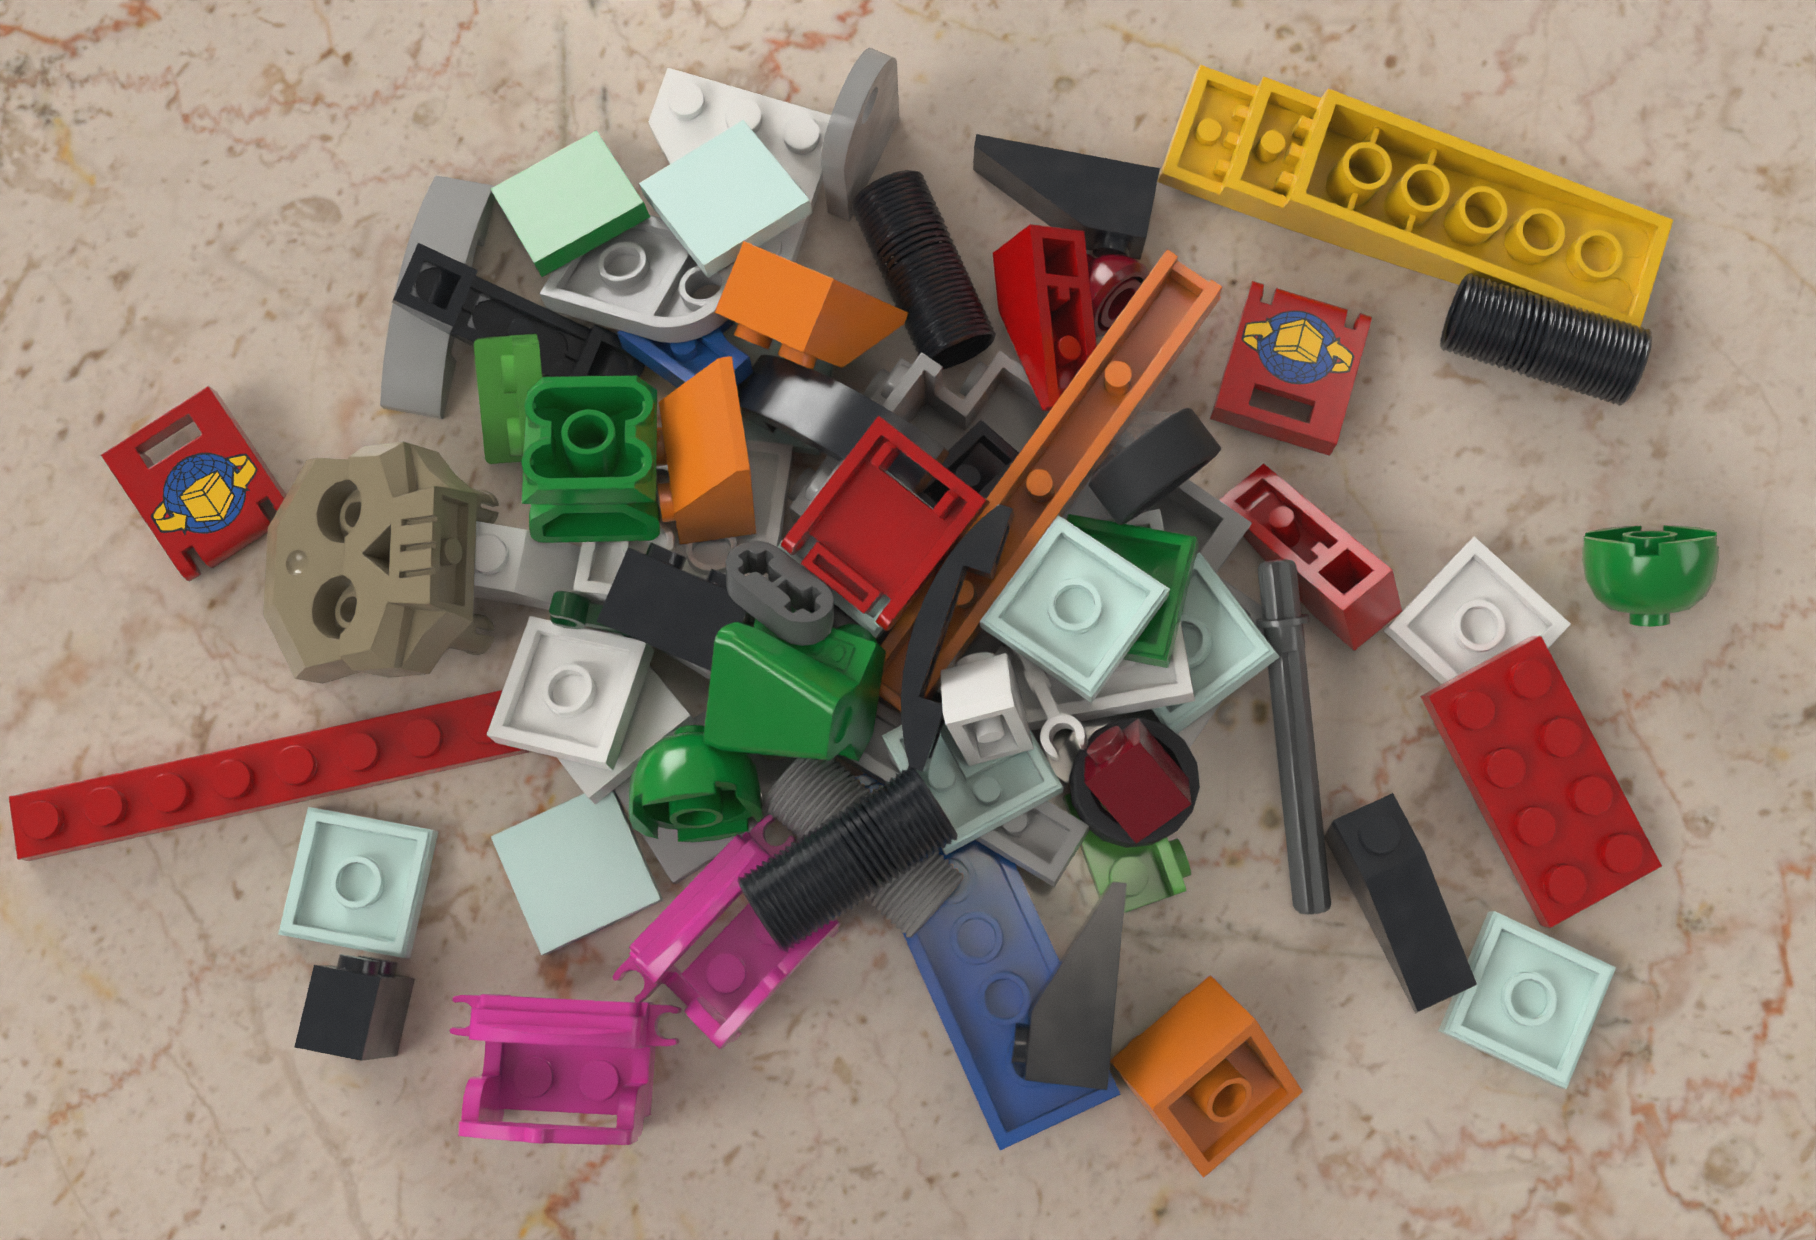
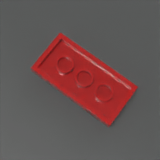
[1420,635,1662,928]

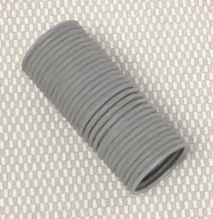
[763,757,964,937]

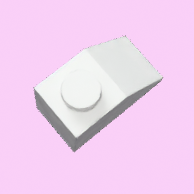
[474,521,581,610]
[941,652,1034,766]

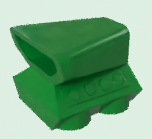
[521,376,660,543]
[703,606,886,762]

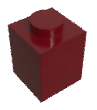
[1084,719,1192,844]

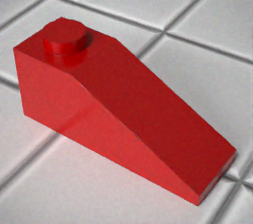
[993,224,1097,411]
[1219,463,1402,651]

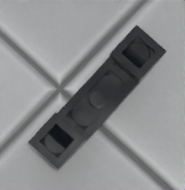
[392,243,645,377]
[737,355,949,496]
[901,504,1015,772]

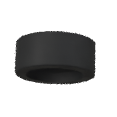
[1088,408,1221,525]
[1069,717,1200,848]

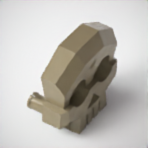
[263,441,499,684]

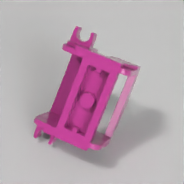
[612,814,841,1049]
[449,994,682,1145]

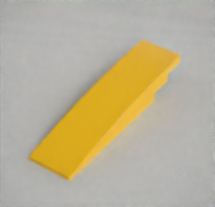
[1157,64,1673,327]

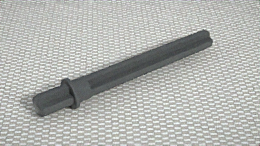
[1256,559,1331,914]

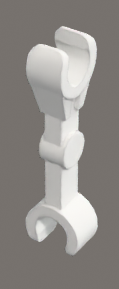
[1011,648,1088,761]

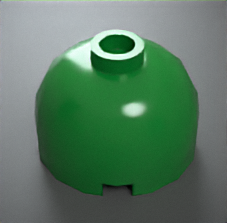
[1582,525,1719,627]
[629,725,763,843]

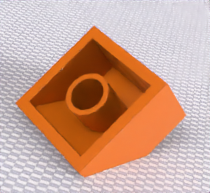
[715,241,909,369]
[656,356,756,545]
[1110,975,1303,1178]

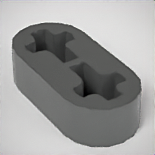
[725,541,834,646]

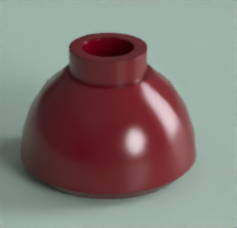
[1087,254,1149,337]

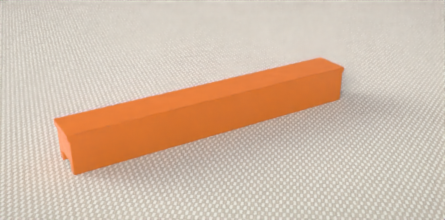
[879,249,1222,711]

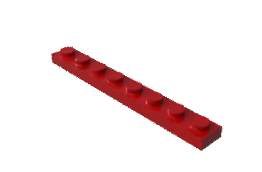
[9,690,529,861]

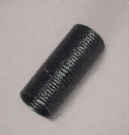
[851,170,996,369]
[1440,273,1652,406]
[738,766,958,952]

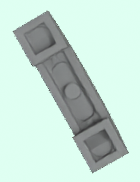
[380,175,495,419]

